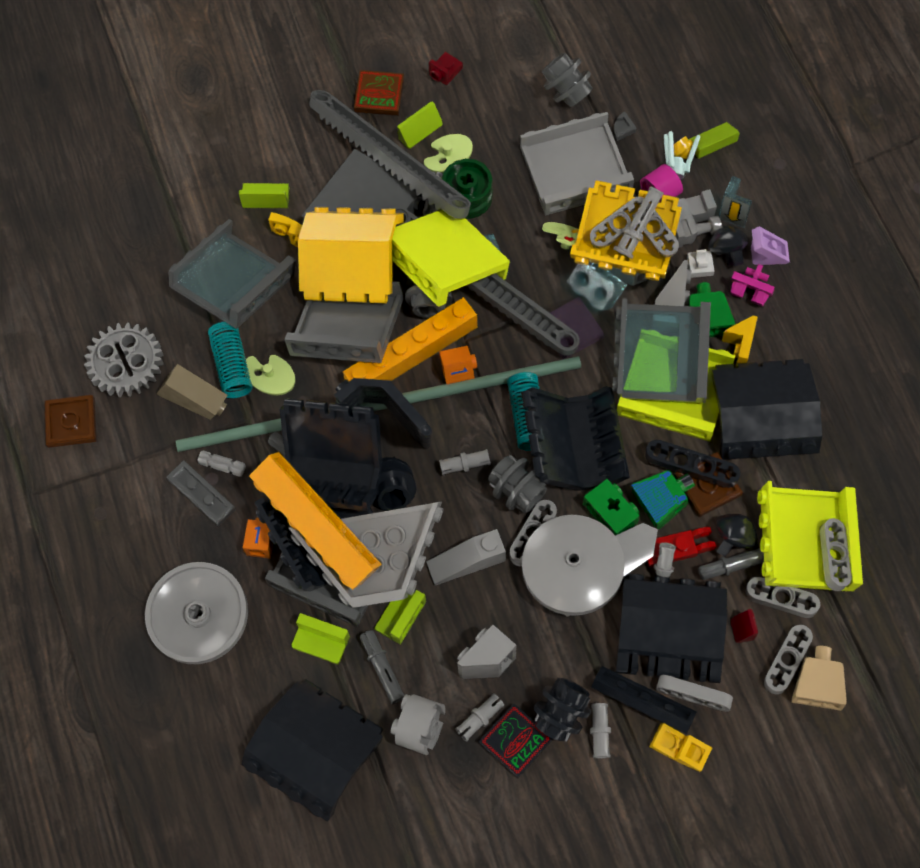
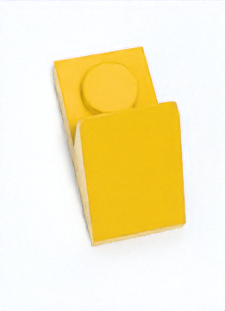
[722,316,757,367]

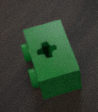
[583,479,640,536]

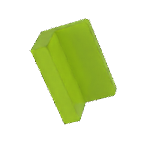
[239,183,290,208]
[375,590,426,645]
[292,613,350,664]

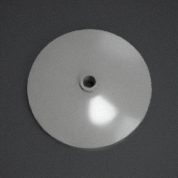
[522,515,625,615]
[145,562,248,664]

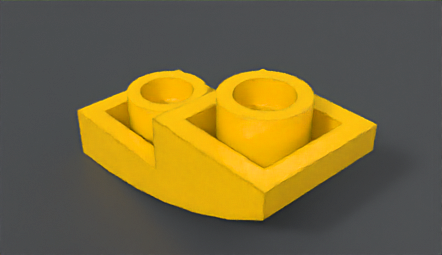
[269,212,302,247]

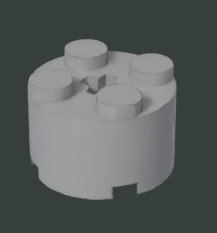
[391,694,445,755]

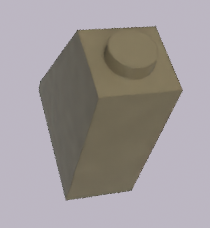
[156,364,227,420]

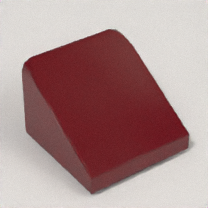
[730,609,758,643]

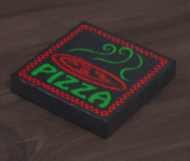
[479,704,553,779]

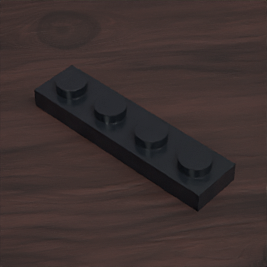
[591,666,697,734]

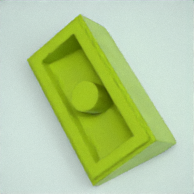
[397,101,443,149]
[688,122,740,159]

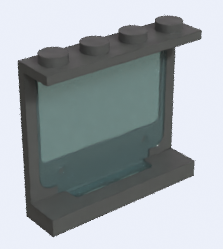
[168,219,296,329]
[613,298,711,403]

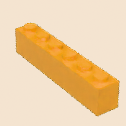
[343,297,478,381]
[249,452,382,590]

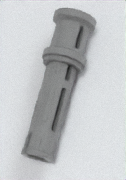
[613,186,664,259]

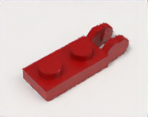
[647,527,717,568]

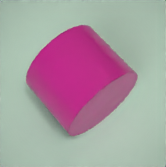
[640,164,683,203]

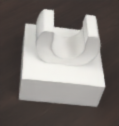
[687,249,714,278]

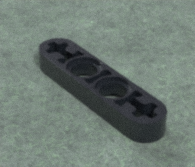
[645,439,740,488]

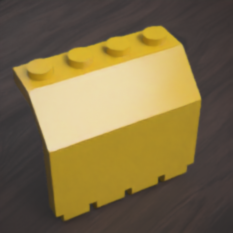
[570,180,682,281]
[298,207,404,303]

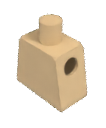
[791,646,846,711]

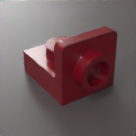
[428,52,463,86]

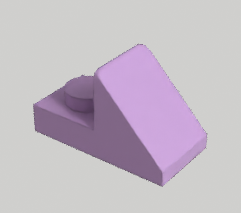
[751,226,790,265]

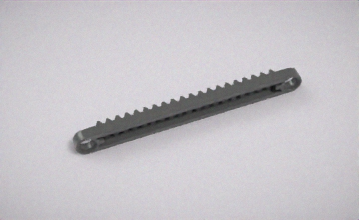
[309,90,471,219]
[394,207,579,356]

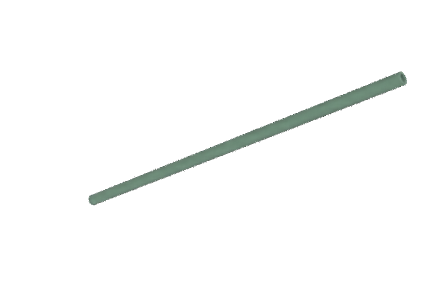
[176,356,581,452]

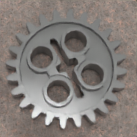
[84,322,164,397]

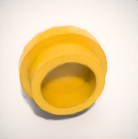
[674,136,693,159]

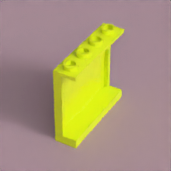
[392,210,510,307]
[617,329,735,442]
[757,481,863,591]

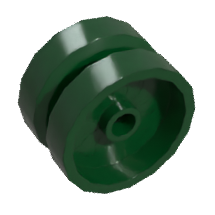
[442,158,493,219]

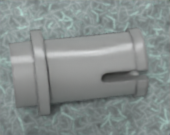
[654,543,676,577]

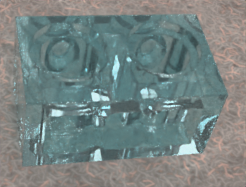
[567,262,627,311]

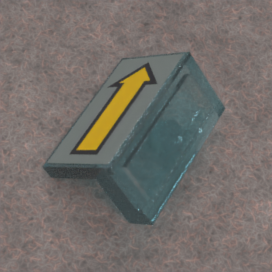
[719,176,752,228]

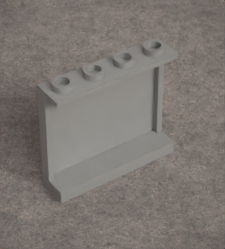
[520,112,634,216]

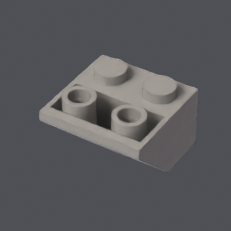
[457,625,516,679]

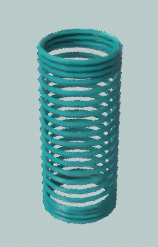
[208,322,253,398]
[507,372,539,451]

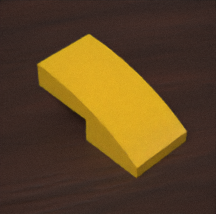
[649,723,712,772]

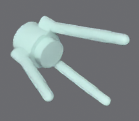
[664,131,700,179]

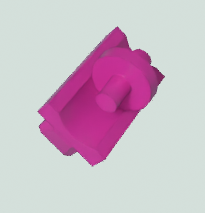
[731,264,775,307]

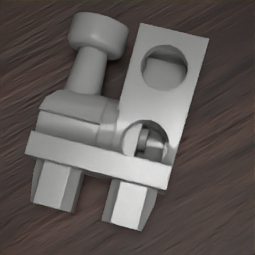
[675,189,722,248]

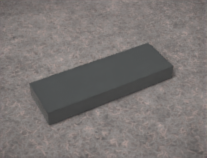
[166,460,236,527]

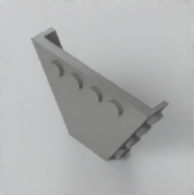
[289,502,444,608]

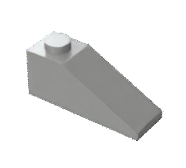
[426,529,506,585]

